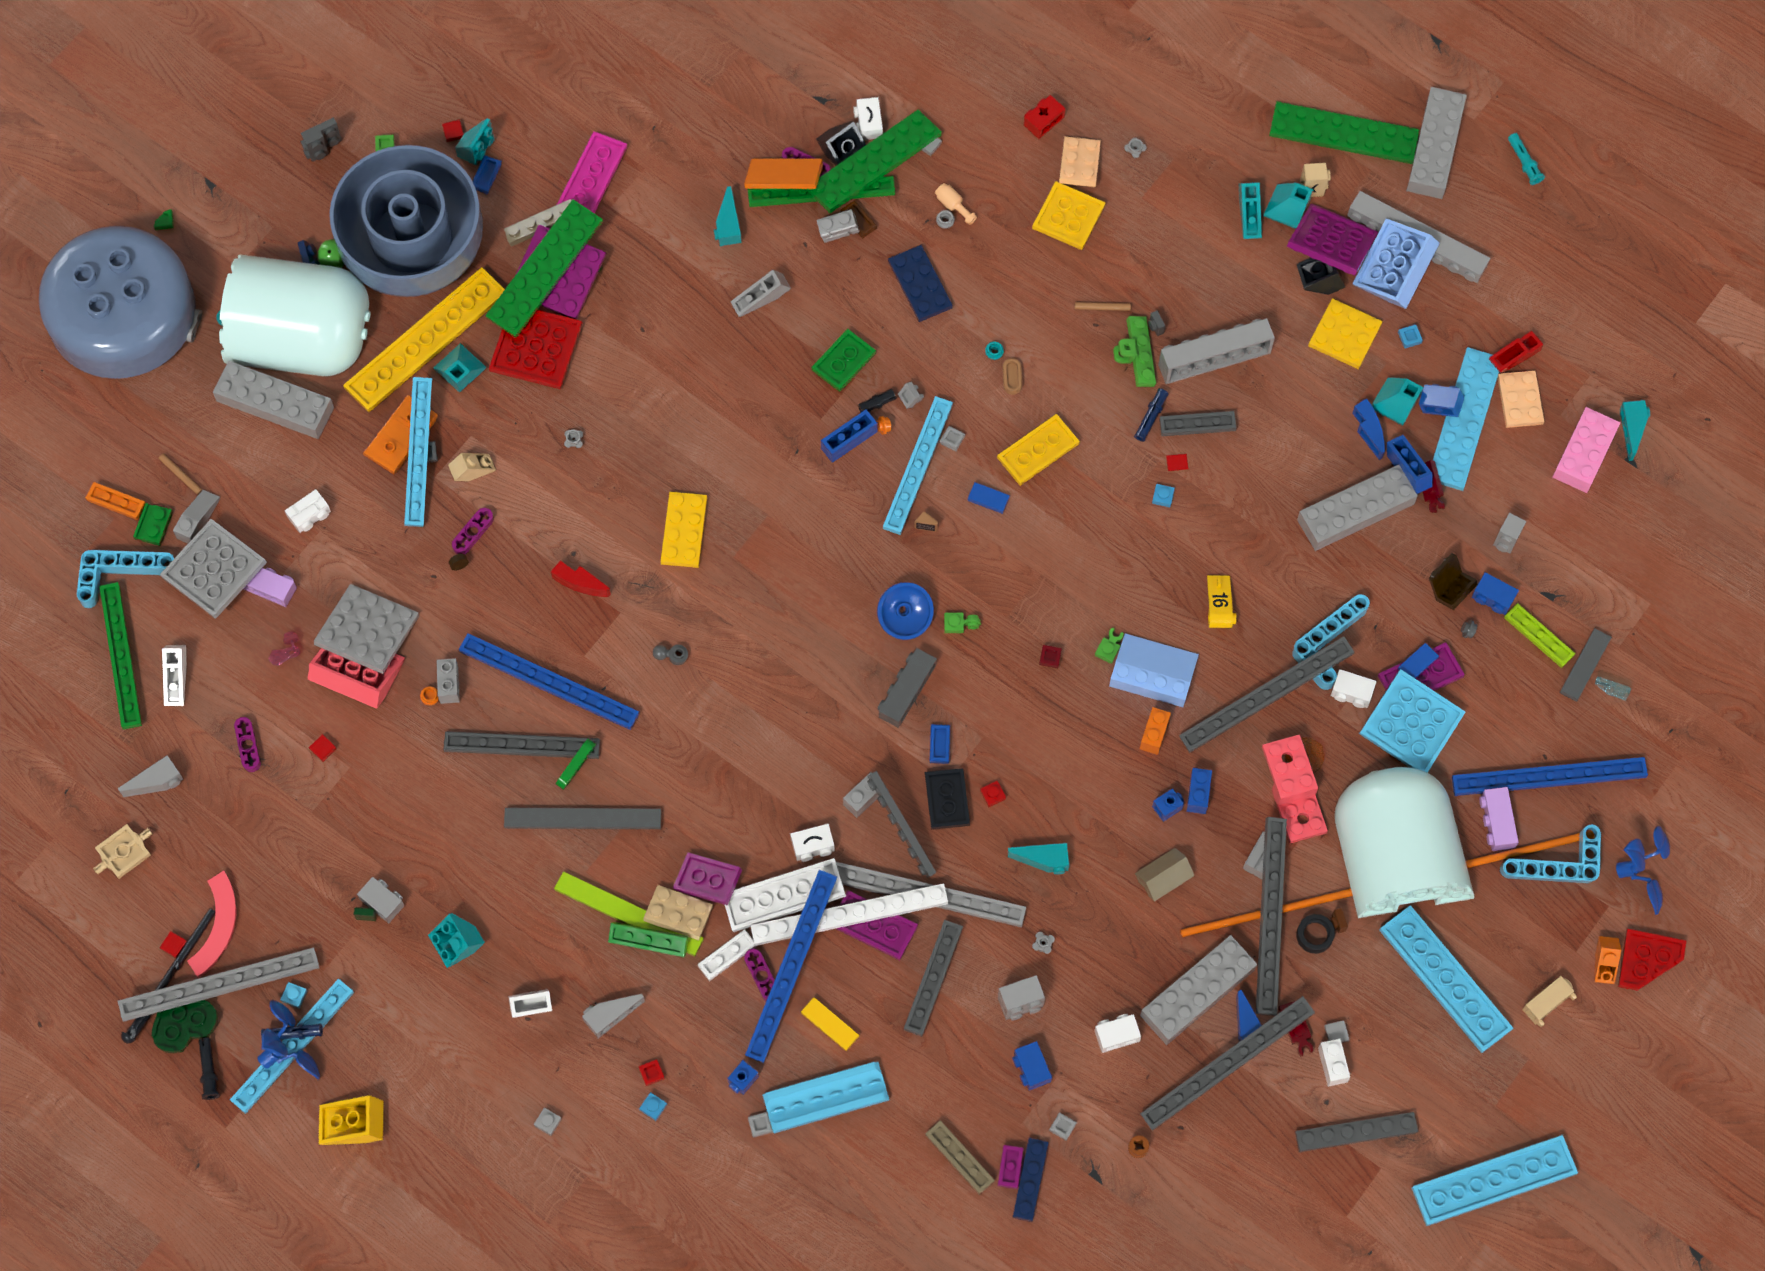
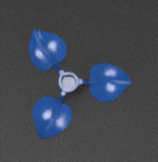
[1616,826,1670,915]
[257,999,320,1080]

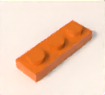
[85,482,145,520]

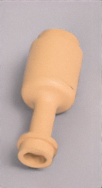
[935,183,977,225]

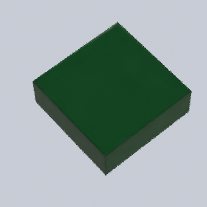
[353,907,376,921]

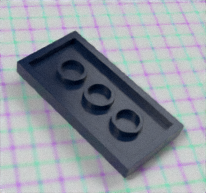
[888,245,953,322]

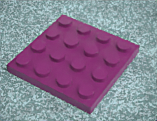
[1287,204,1378,276]
[516,225,606,320]

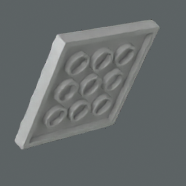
[160,519,267,619]
[314,584,419,674]

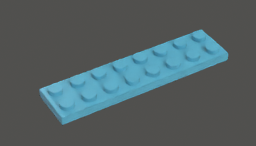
[1433,347,1499,491]
[1379,905,1513,1053]
[1411,1135,1578,1226]

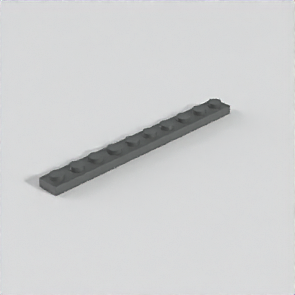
[1179,636,1355,753]
[1255,817,1287,1016]
[1140,996,1315,1131]

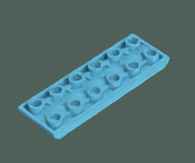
[763,1062,890,1134]

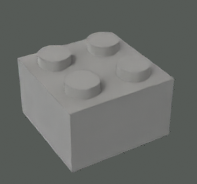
[998,975,1045,1021]

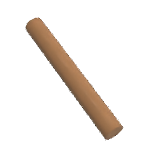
[1075,302,1131,311]
[159,454,202,495]

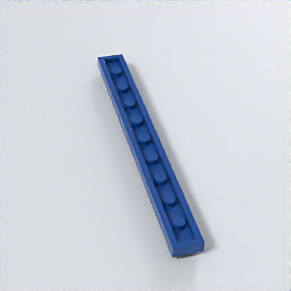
[459,633,639,730]
[1451,757,1648,796]
[745,870,837,1063]

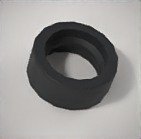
[1296,914,1335,954]

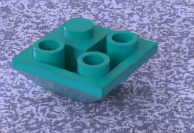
[455,118,494,165]
[1263,183,1313,229]
[433,343,486,393]
[1372,378,1424,426]
[428,913,485,968]

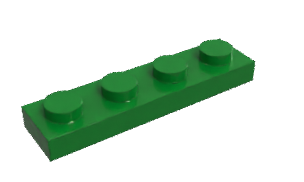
[608,922,688,957]

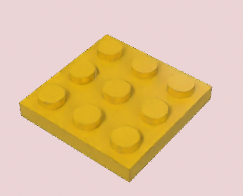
[1032,181,1105,250]
[1308,298,1383,369]

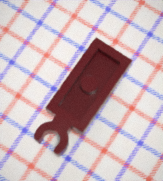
[1423,460,1445,513]
[1278,1000,1313,1057]

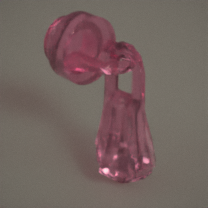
[268,631,300,666]

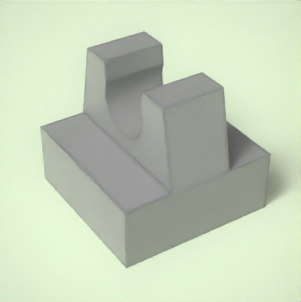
[898,382,924,409]

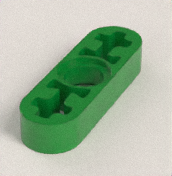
[556,738,596,790]

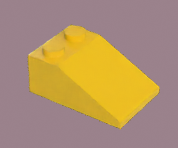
[319,1095,383,1145]

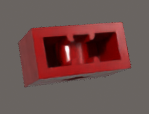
[1024,95,1066,139]

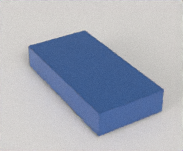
[472,155,502,194]
[968,482,1010,514]
[1398,643,1439,679]
[930,724,950,764]

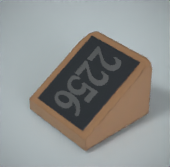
[914,511,938,532]

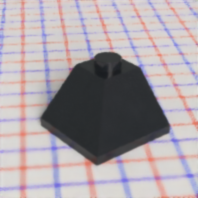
[816,121,866,166]
[1296,258,1346,295]

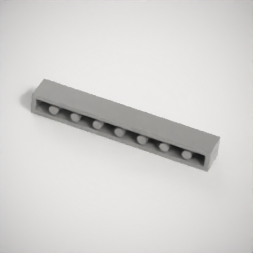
[1347,191,1491,283]

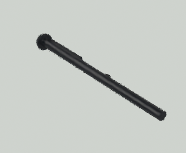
[121,908,215,1044]

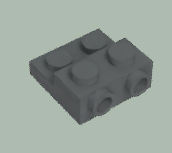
[300,117,342,162]

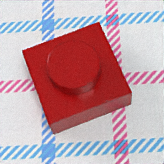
[980,781,1006,807]

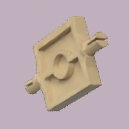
[93,824,153,879]

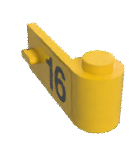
[1207,575,1236,628]

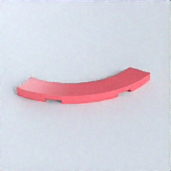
[187,871,237,978]

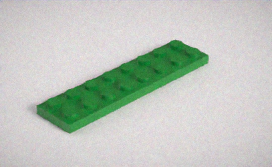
[1269,101,1419,164]
[807,110,942,214]
[485,199,603,338]

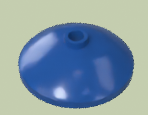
[877,582,934,640]

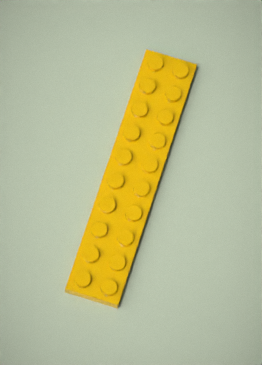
[343,267,505,412]

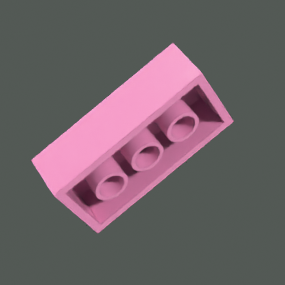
[1552,407,1621,493]

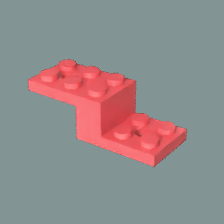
[1262,735,1328,844]

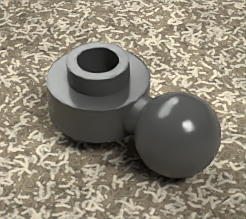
[653,645,688,665]

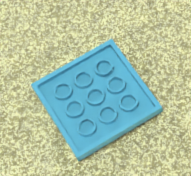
[1359,669,1465,773]

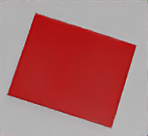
[1166,454,1189,471]

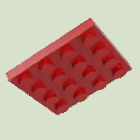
[489,310,582,390]

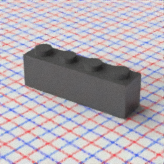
[877,648,937,728]

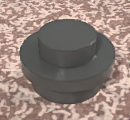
[1461,620,1477,638]

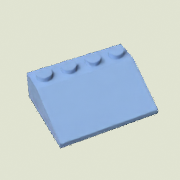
[1353,219,1440,309]
[1109,634,1199,707]

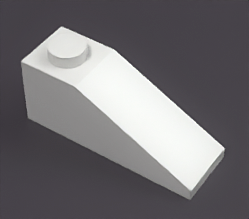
[162,645,187,706]

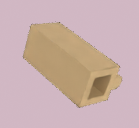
[1522,976,1577,1027]

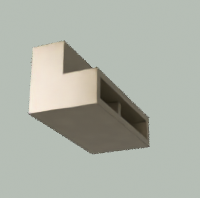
[1135,848,1195,901]

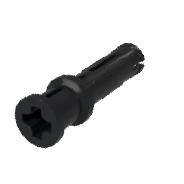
[198,1038,220,1100]

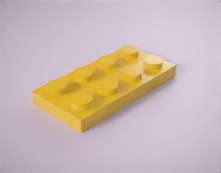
[997,414,1080,486]
[661,492,707,568]

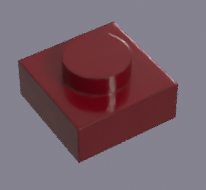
[1039,645,1062,669]

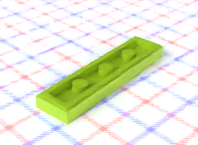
[1504,603,1576,668]

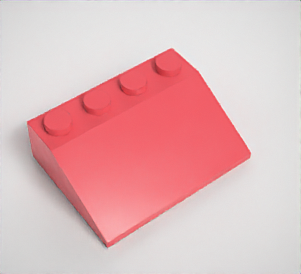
[308,648,405,709]

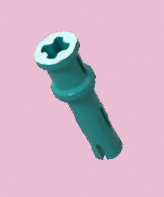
[1508,133,1545,185]

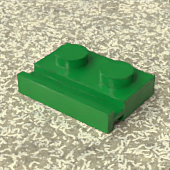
[133,503,173,546]

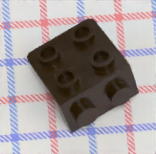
[1429,553,1478,610]

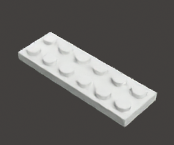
[725,858,846,932]

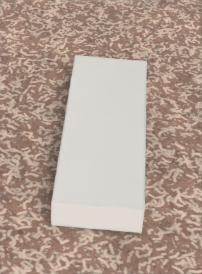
[697,929,756,981]

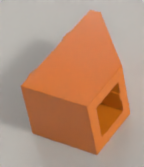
[1594,936,1621,984]

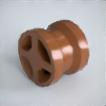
[1128,1135,1149,1158]

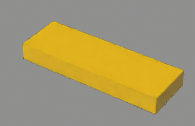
[801,997,859,1051]

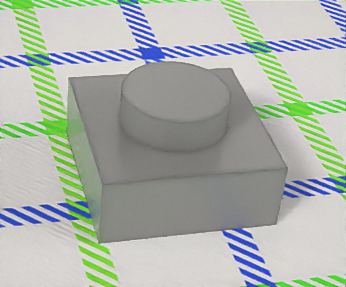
[534,1108,562,1136]

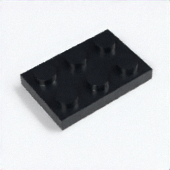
[925,768,970,830]

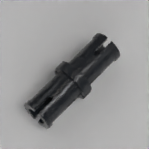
[858,389,896,412]

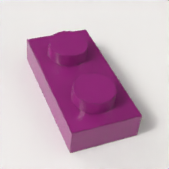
[998,1145,1023,1189]

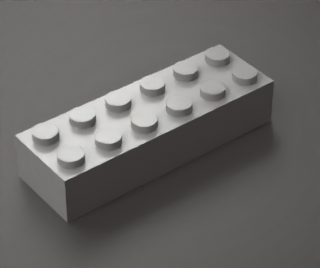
[1406,87,1467,199]
[1158,318,1275,384]
[213,361,334,440]
[1297,465,1418,551]
[1140,935,1257,1045]

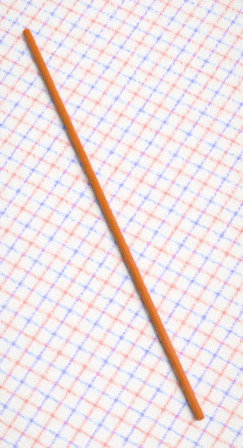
[1180,830,1594,937]

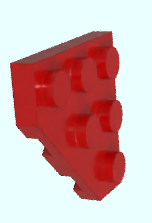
[1618,929,1686,991]

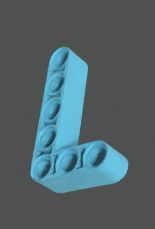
[77,550,174,608]
[1292,594,1370,690]
[1500,824,1601,883]

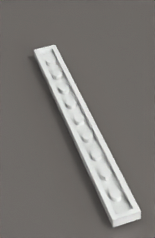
[751,884,948,946]

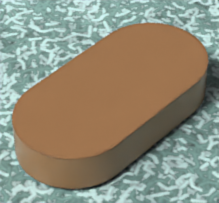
[1003,358,1022,395]

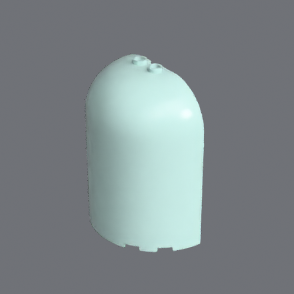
[219,254,371,376]
[1335,767,1474,918]

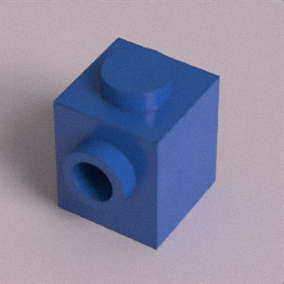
[1152,788,1184,822]
[727,1060,759,1095]

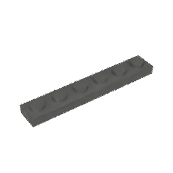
[867,771,936,878]
[904,920,963,1037]
[1295,1112,1418,1152]

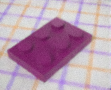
[673,853,742,906]

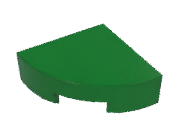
[154,209,174,230]

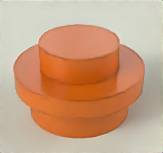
[876,416,891,435]
[420,686,439,705]

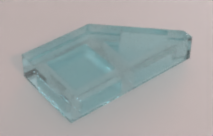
[1595,677,1631,701]

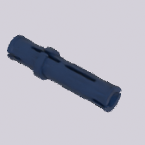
[1134,388,1169,442]
[261,1023,323,1040]

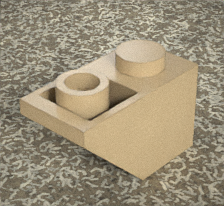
[448,453,496,481]

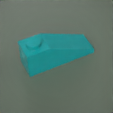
[1238,182,1262,239]
[713,186,741,246]
[1619,400,1650,461]
[1007,843,1069,875]

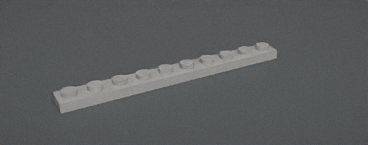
[836,862,1026,927]
[118,948,319,1022]

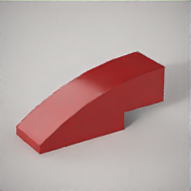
[1489,331,1543,373]
[551,560,611,597]

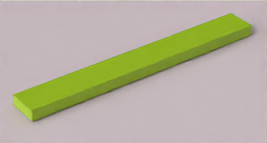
[554,871,704,957]

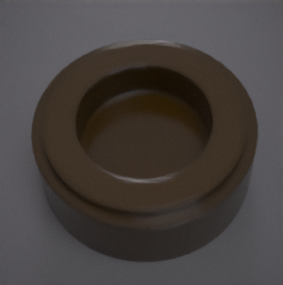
[448,554,469,571]

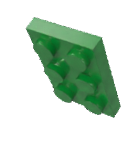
[811,329,876,392]

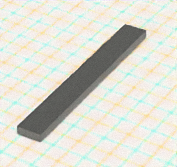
[443,731,600,759]
[504,808,661,829]

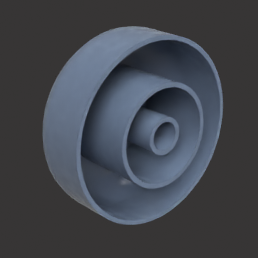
[330,145,483,297]
[39,226,196,378]

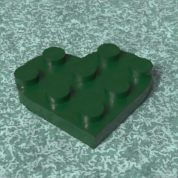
[151,1000,218,1053]

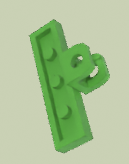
[1113,316,1156,387]

